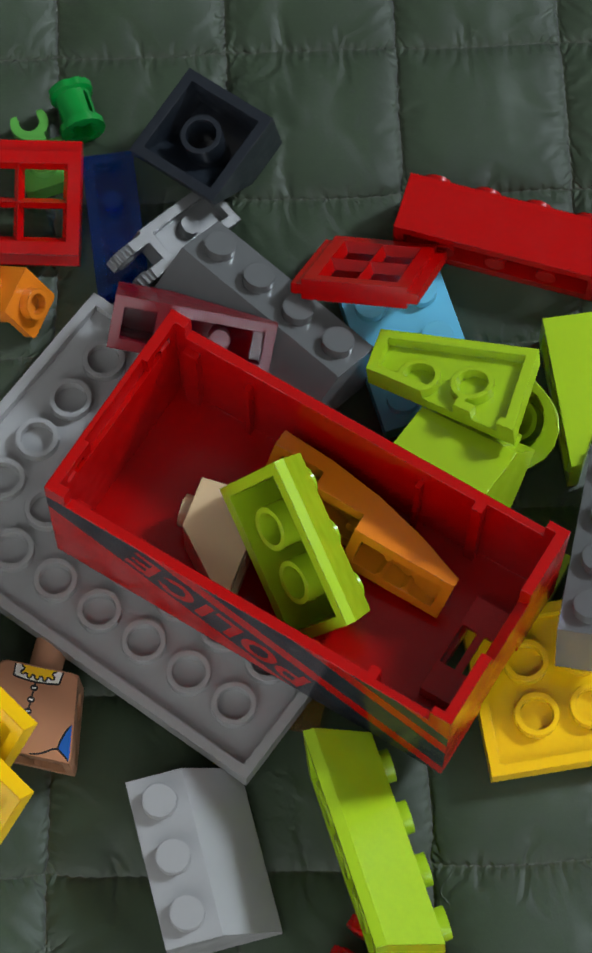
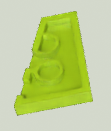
[366,329,540,445]

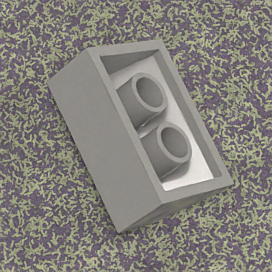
[125,768,283,953]

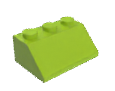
[220,453,371,638]

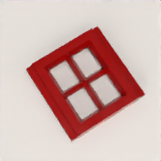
[0,139,84,267]
[291,235,447,309]

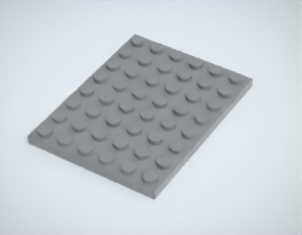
[0,293,312,786]

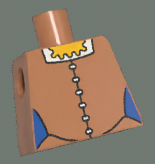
[0,637,84,777]

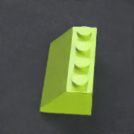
[303,728,453,953]

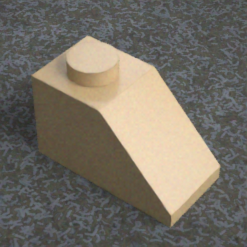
[177,477,251,595]

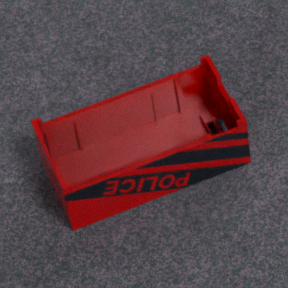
[44,309,571,774]

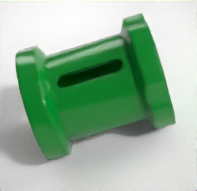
[49,76,106,144]

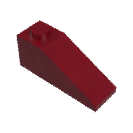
[106,281,278,373]

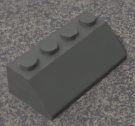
[154,221,374,410]

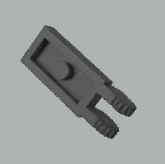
[106,192,241,287]

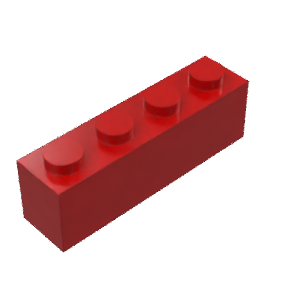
[393,173,592,301]

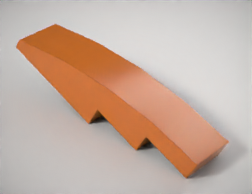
[266,430,459,619]

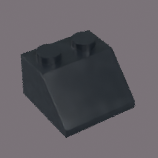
[129,68,282,205]

